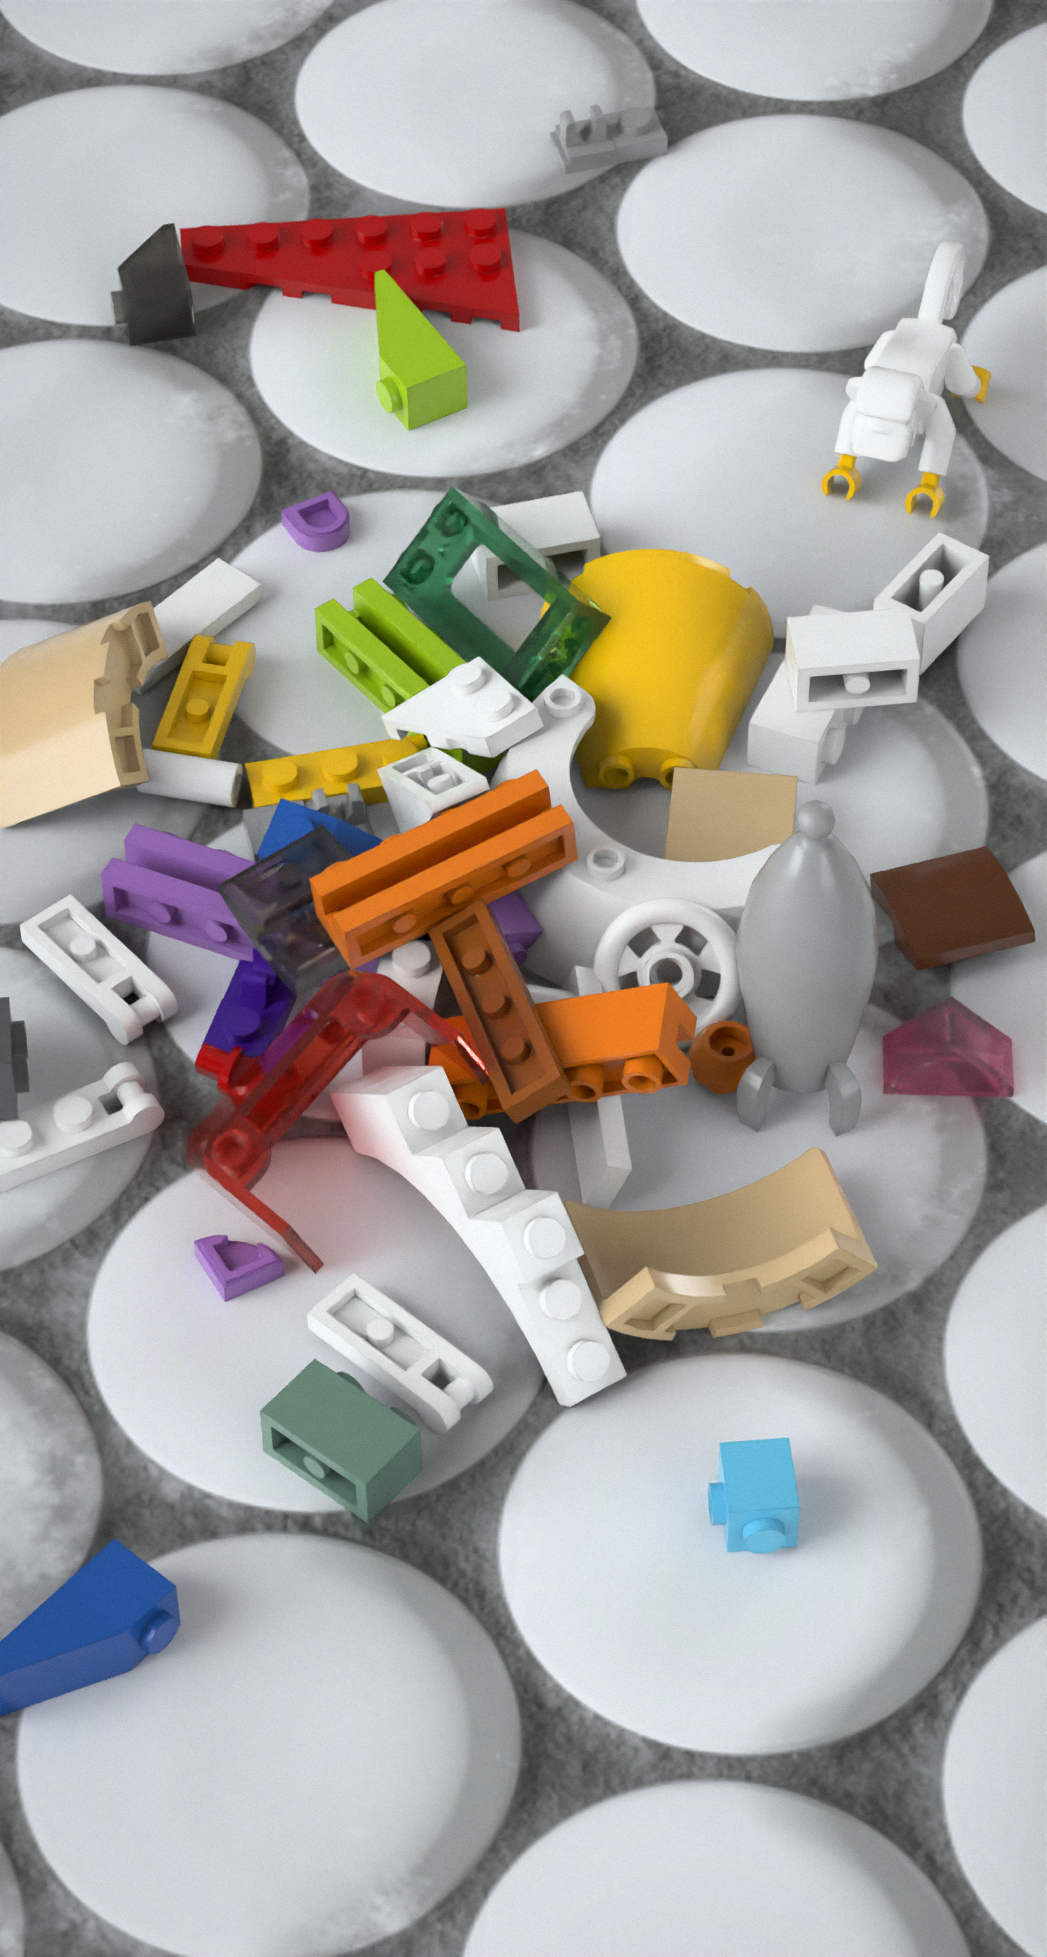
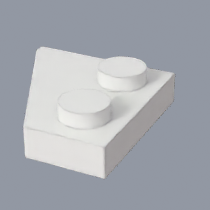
[381,656,544,758]

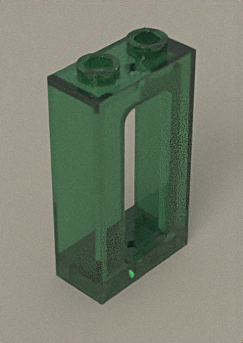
[383,486,612,703]

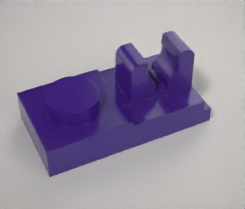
[201,943,303,1059]

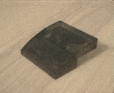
[219,825,353,997]

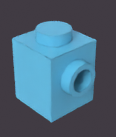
[708,1437,800,1554]

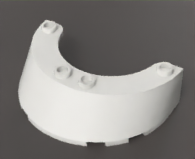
[489,675,781,998]

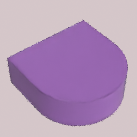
[281,490,350,552]

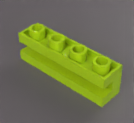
[315,577,506,775]

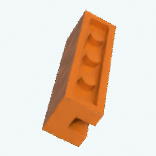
[309,769,578,970]
[428,982,697,1120]

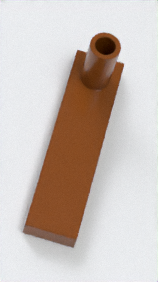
[428,898,572,1124]

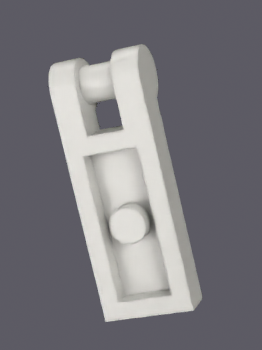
[20,894,179,1045]
[0,1062,165,1193]
[307,1272,494,1434]

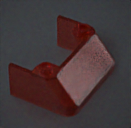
[186,970,490,1274]

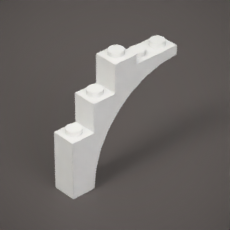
[329,1065,627,1407]

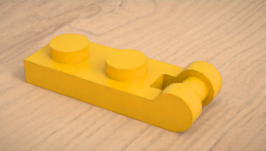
[151,634,256,760]

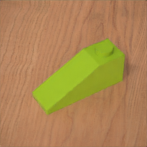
[374,269,467,431]

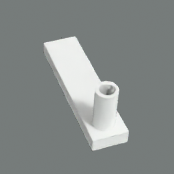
[526,965,632,1209]

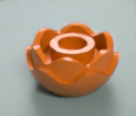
[687,1021,756,1095]

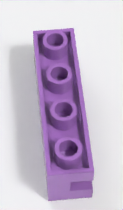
[101,823,348,991]

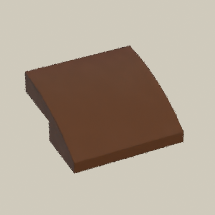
[869,846,1036,971]

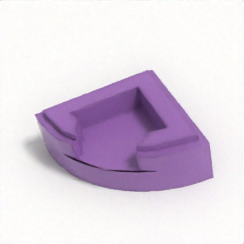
[194,1235,285,1302]

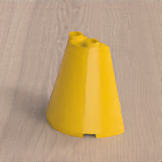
[537,549,774,790]

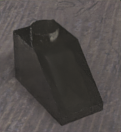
[110,223,196,346]

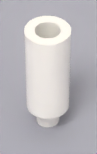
[137,749,243,808]

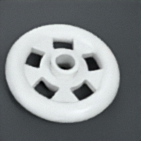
[593,897,743,1048]

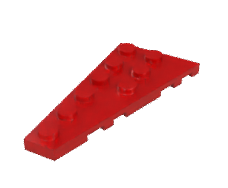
[180,208,520,332]

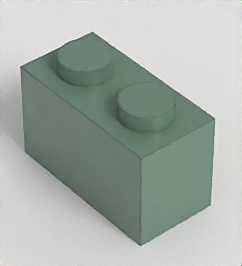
[260,1359,422,1524]

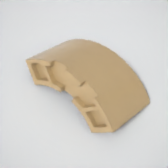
[0,601,169,828]
[563,1147,878,1340]

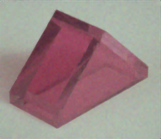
[882,996,1014,1097]

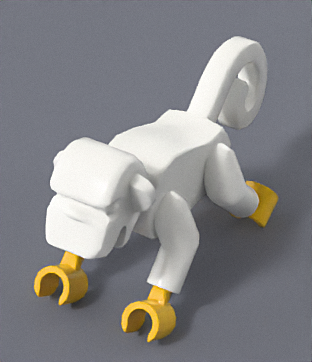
[822,240,991,519]

